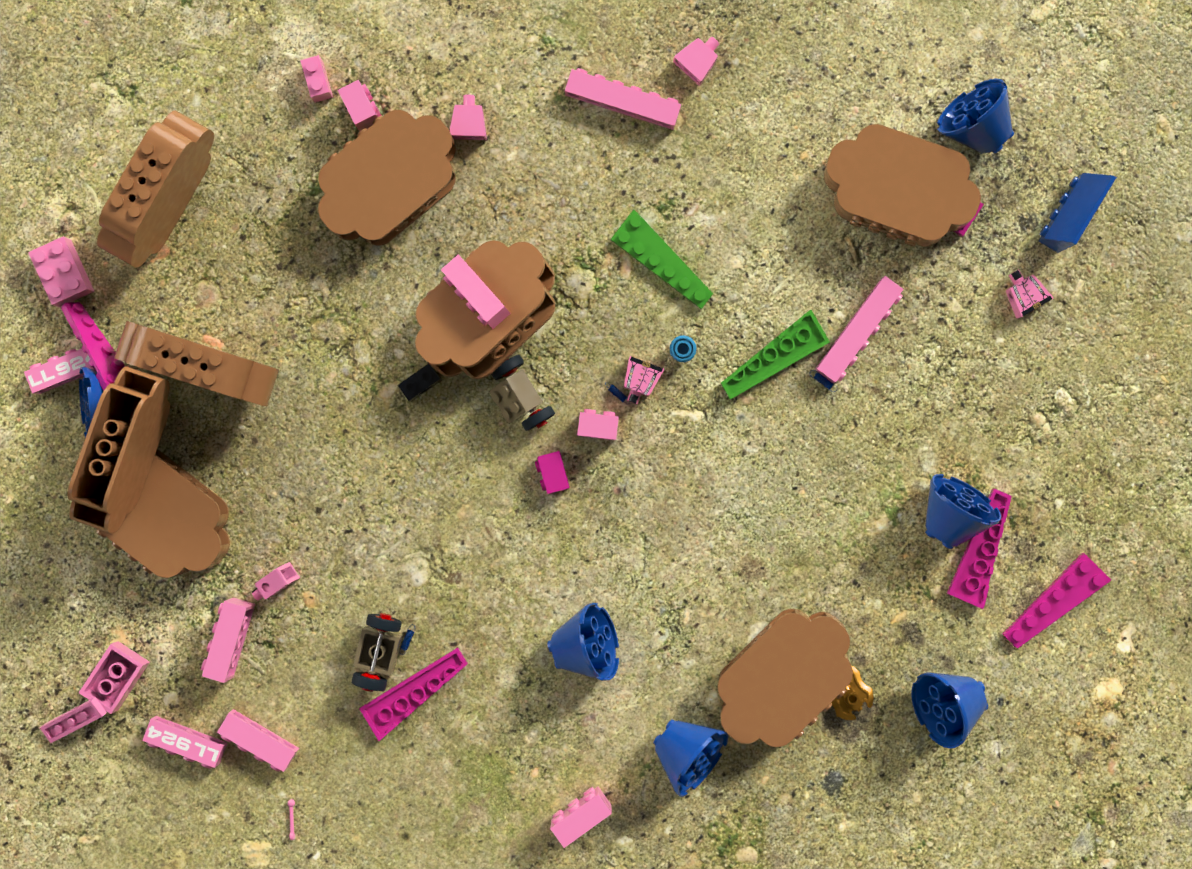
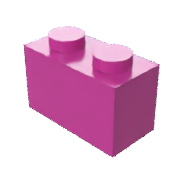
[535,451,570,494]

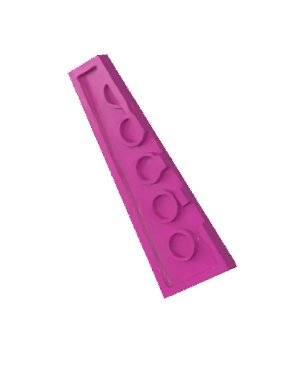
[61,302,126,391]
[947,488,1012,609]
[1002,553,1111,649]
[359,647,468,741]

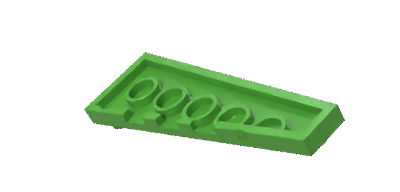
[611,210,713,309]
[720,310,830,399]

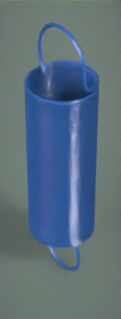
[810,370,837,392]
[605,383,628,404]
[400,625,415,655]

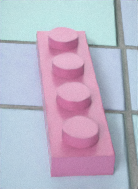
[40,697,107,743]

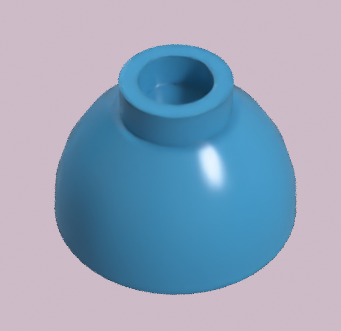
[670,335,696,362]

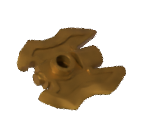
[831,666,874,721]

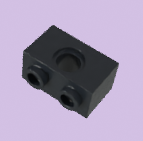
[398,363,442,402]

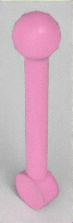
[287,799,295,840]

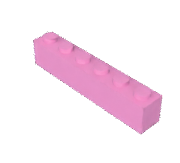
[565,68,681,130]
[815,276,904,383]

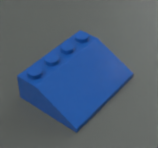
[1039,173,1117,253]

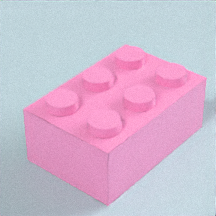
[28,236,95,307]
[79,641,150,714]
[550,786,612,848]

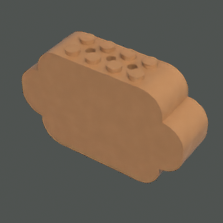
[97,110,214,268]
[318,110,456,246]
[824,124,981,247]
[415,240,555,379]
[114,321,279,407]
[68,366,170,533]
[96,449,230,578]
[718,609,853,747]

